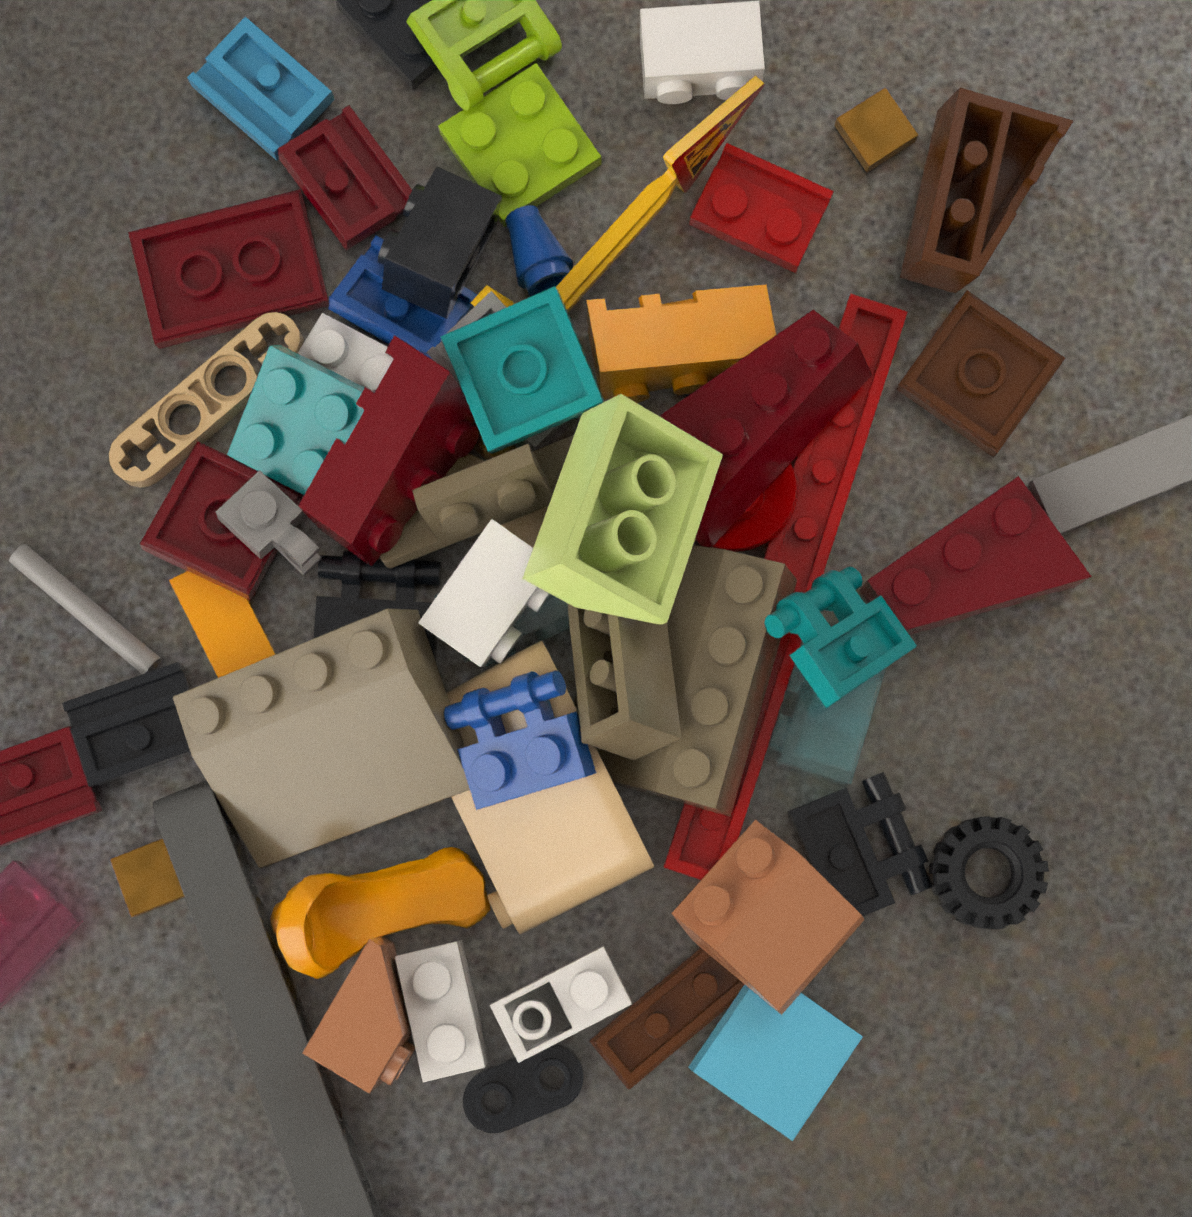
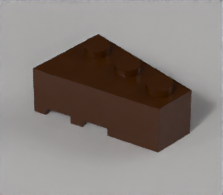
[900,87,1073,294]

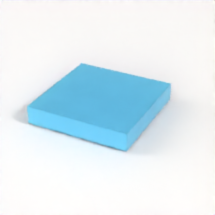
[688,985,863,1141]

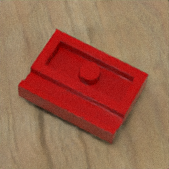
[689,143,834,273]

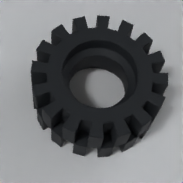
[929,816,1049,929]

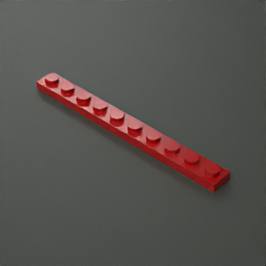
[663,293,908,880]

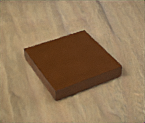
[896,290,1065,458]

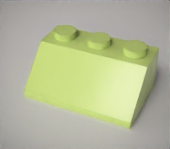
[522,394,723,625]

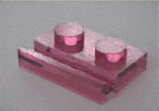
[0,860,83,1010]

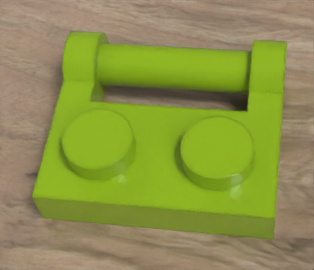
[406,0,562,111]

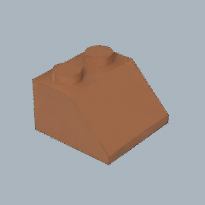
[671,820,865,1015]
[302,936,415,1093]

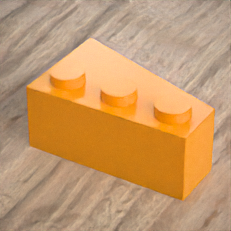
[586,285,776,403]

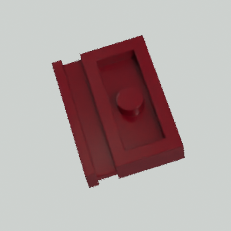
[278,105,412,250]
[0,726,102,848]

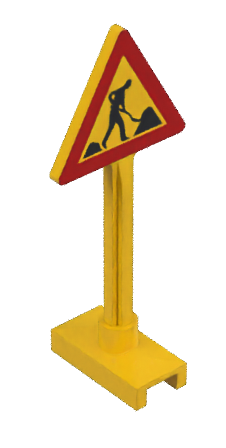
[471,76,765,312]

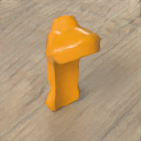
[270,847,491,979]

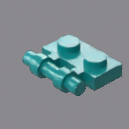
[764,566,917,708]

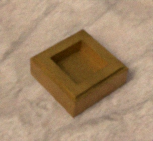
[834,87,918,173]
[110,838,185,917]

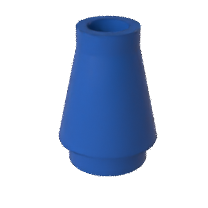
[505,205,573,297]

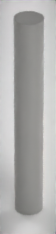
[9,544,162,674]

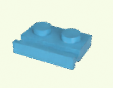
[187,17,335,161]

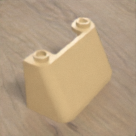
[447,640,654,934]

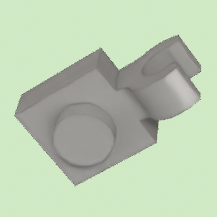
[216,470,322,576]

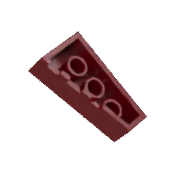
[659,310,872,548]

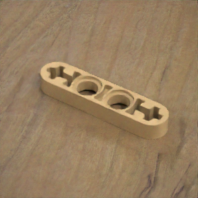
[109,312,304,488]

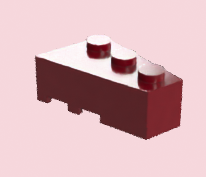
[298,335,480,567]

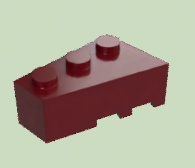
[859,476,1092,635]

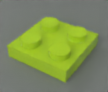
[438,63,602,227]

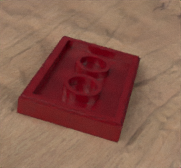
[128,189,329,349]

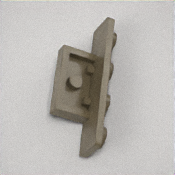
[380,435,574,568]

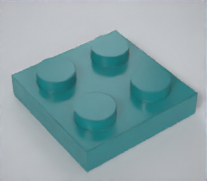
[440,286,605,454]
[227,345,365,495]

